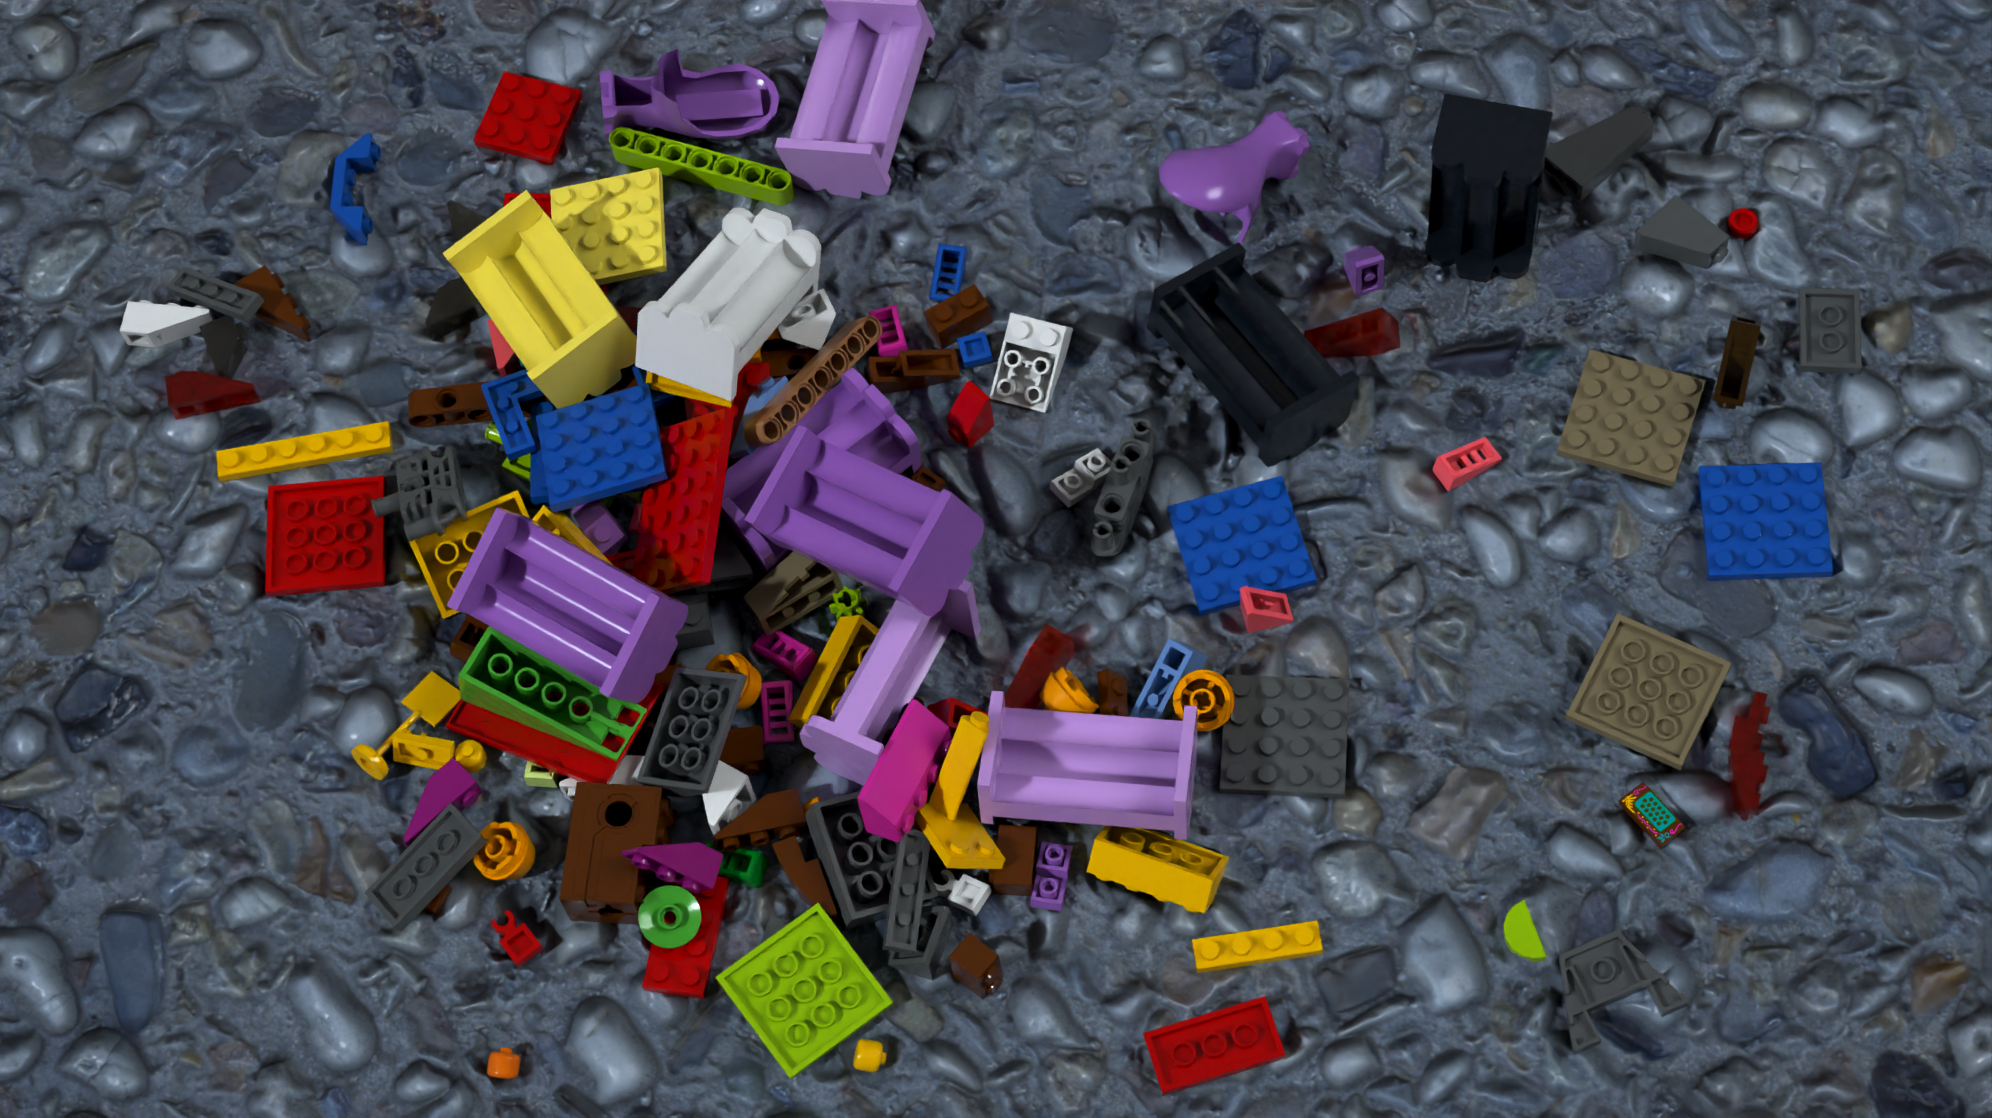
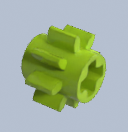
[829,586,868,622]

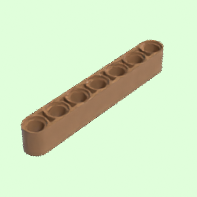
[744,316,882,448]

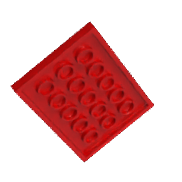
[632,408,735,595]

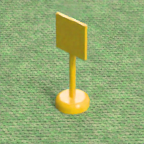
[351,671,461,780]

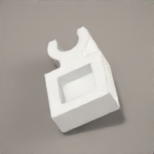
[934,870,992,916]

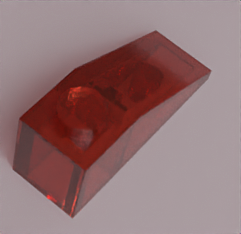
[1304,307,1400,358]
[165,371,261,420]

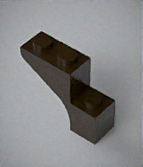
[1713,315,1762,409]

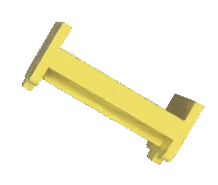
[443,190,637,409]

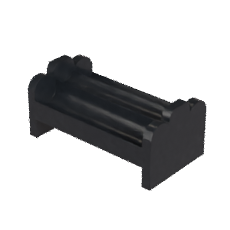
[1425,94,1553,283]
[1147,243,1360,467]

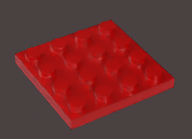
[265,476,387,597]

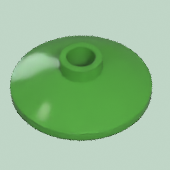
[638,885,701,949]

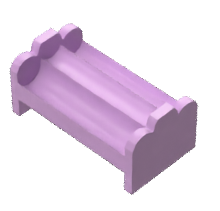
[775,0,936,199]
[799,580,981,786]
[977,691,1198,840]

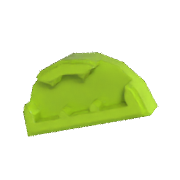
[1503,900,1547,962]

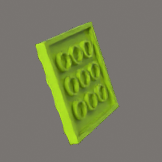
[716,903,893,1080]

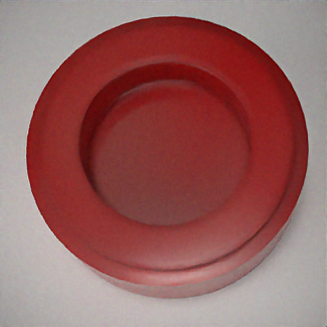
[1727,208,1758,239]

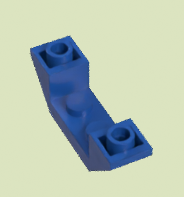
[330,133,381,245]

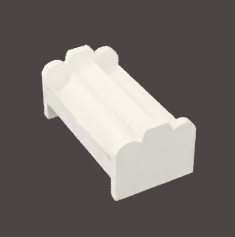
[635,207,821,401]

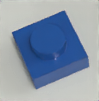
[957,331,993,369]

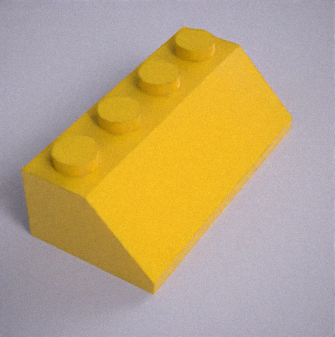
[788,615,879,730]
[1086,826,1230,913]

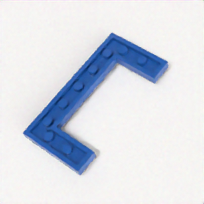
[480,330,676,461]

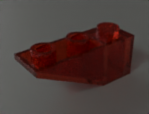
[1005,624,1075,709]

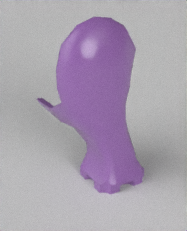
[600,49,780,140]
[1158,111,1310,245]

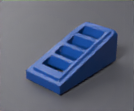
[929,243,968,302]

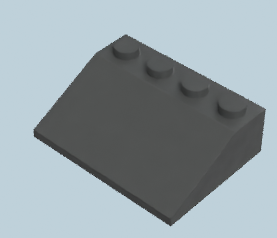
[636,667,747,798]
[805,791,939,931]

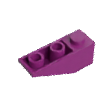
[403,758,482,847]
[621,842,724,894]

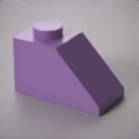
[1344,245,1385,297]
[571,499,631,556]

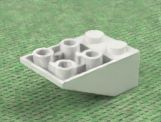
[989,313,1073,413]

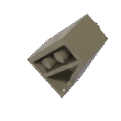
[743,551,843,637]

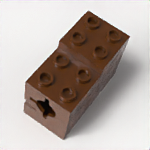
[559,782,676,925]

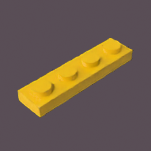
[1192,921,1323,973]

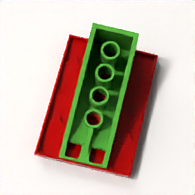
[446,626,665,784]

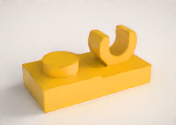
[392,729,455,770]

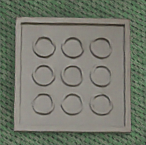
[1556,349,1706,487]
[1565,613,1732,771]

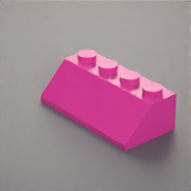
[857,699,952,843]

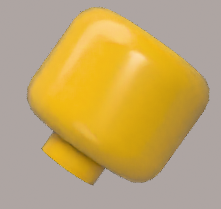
[454,740,487,773]
[853,1039,887,1073]

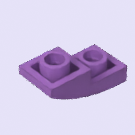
[1031,842,1073,912]

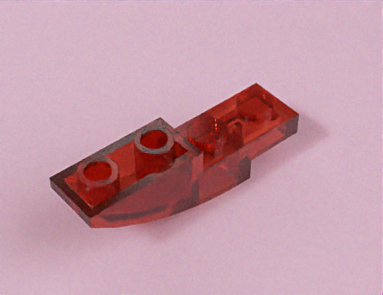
[1728,691,1771,821]

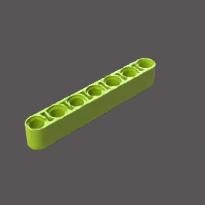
[609,127,795,206]

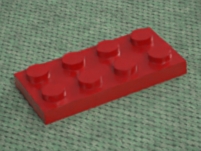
[642,876,730,999]
[1143,996,1286,1096]

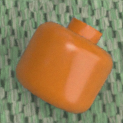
[487,1047,521,1079]

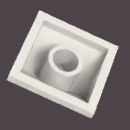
[778,288,836,350]

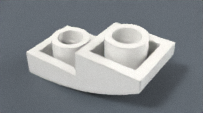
[1049,448,1112,508]

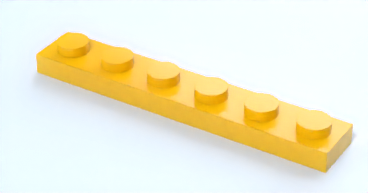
[216,421,393,482]

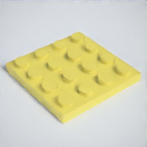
[550,167,667,285]

